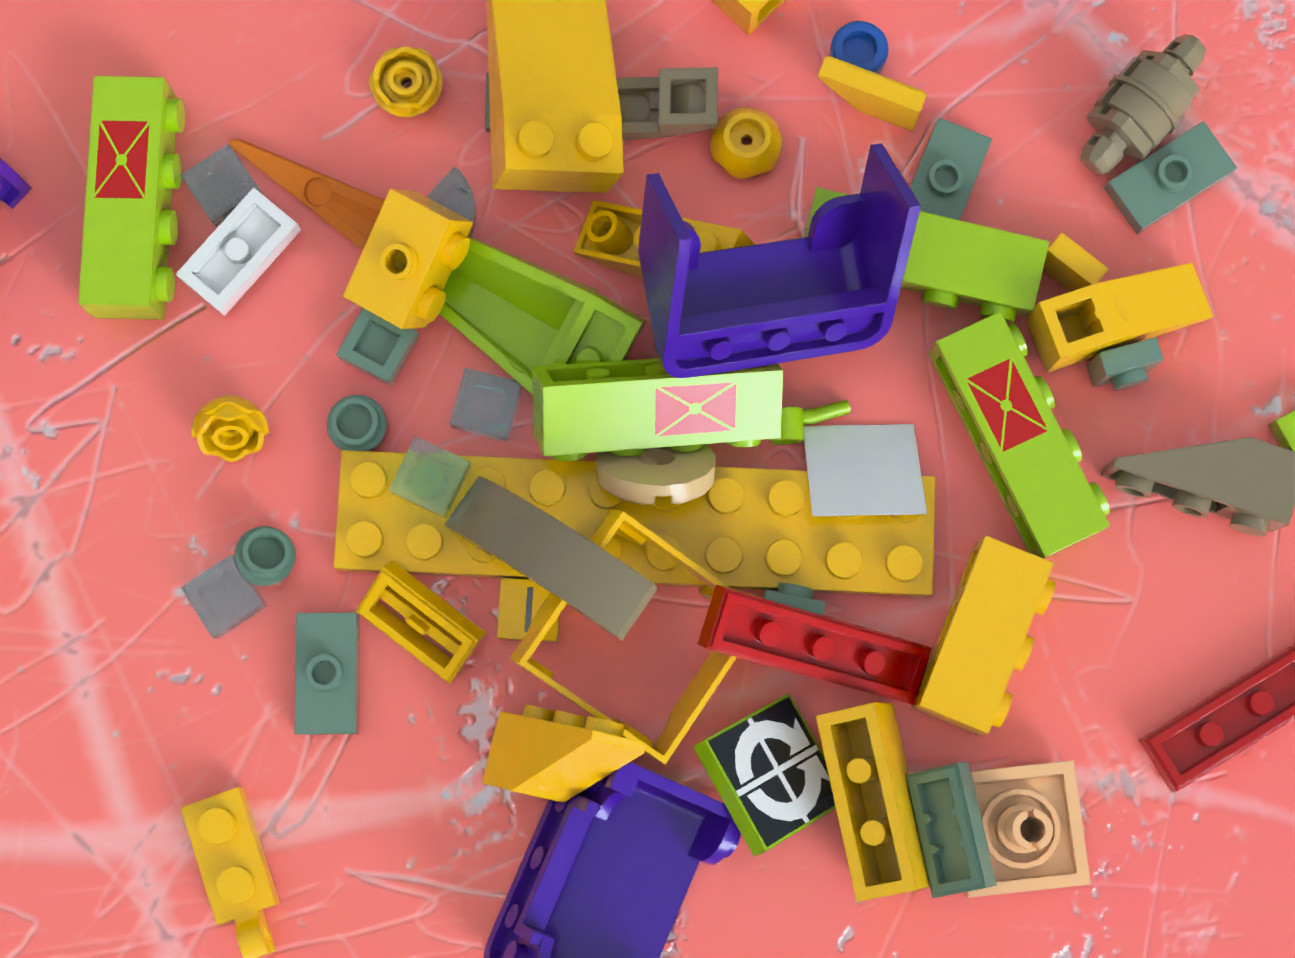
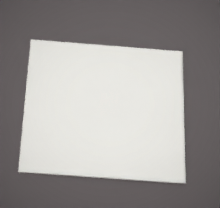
[803,424,927,516]

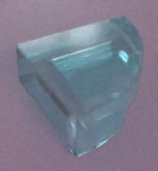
[427,166,476,236]

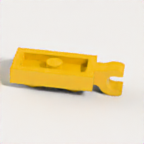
[181,787,280,958]

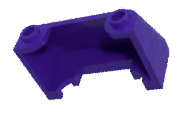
[483,762,741,958]

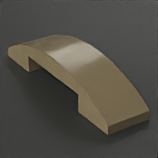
[485,67,718,140]
[444,476,658,640]

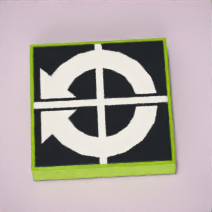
[693,693,836,857]

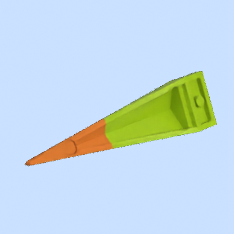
[228,139,646,394]

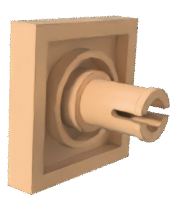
[964,760,1091,898]

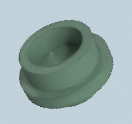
[327,395,387,451]
[234,526,295,586]

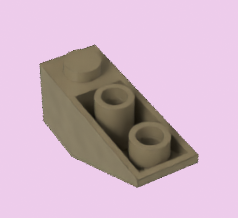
[1100,437,1295,536]

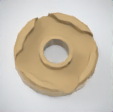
[596,444,716,505]

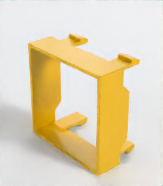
[510,509,737,764]

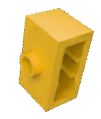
[343,188,474,329]

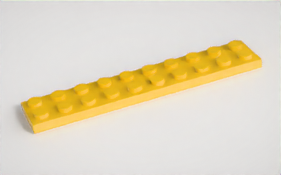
[333,450,935,597]

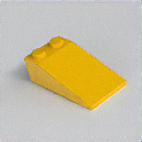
[486,0,624,193]

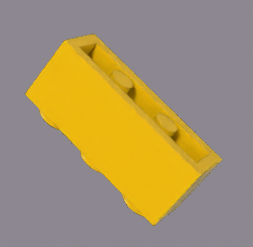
[911,535,1056,735]
[816,702,930,902]

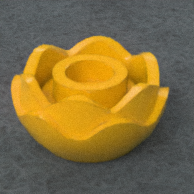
[369,47,443,118]
[710,107,782,179]
[192,395,269,462]

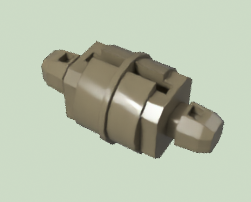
[1080,34,1206,175]

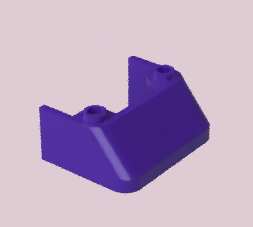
[638,143,921,378]

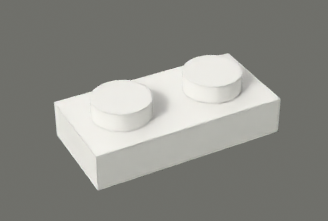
[176,187,301,316]

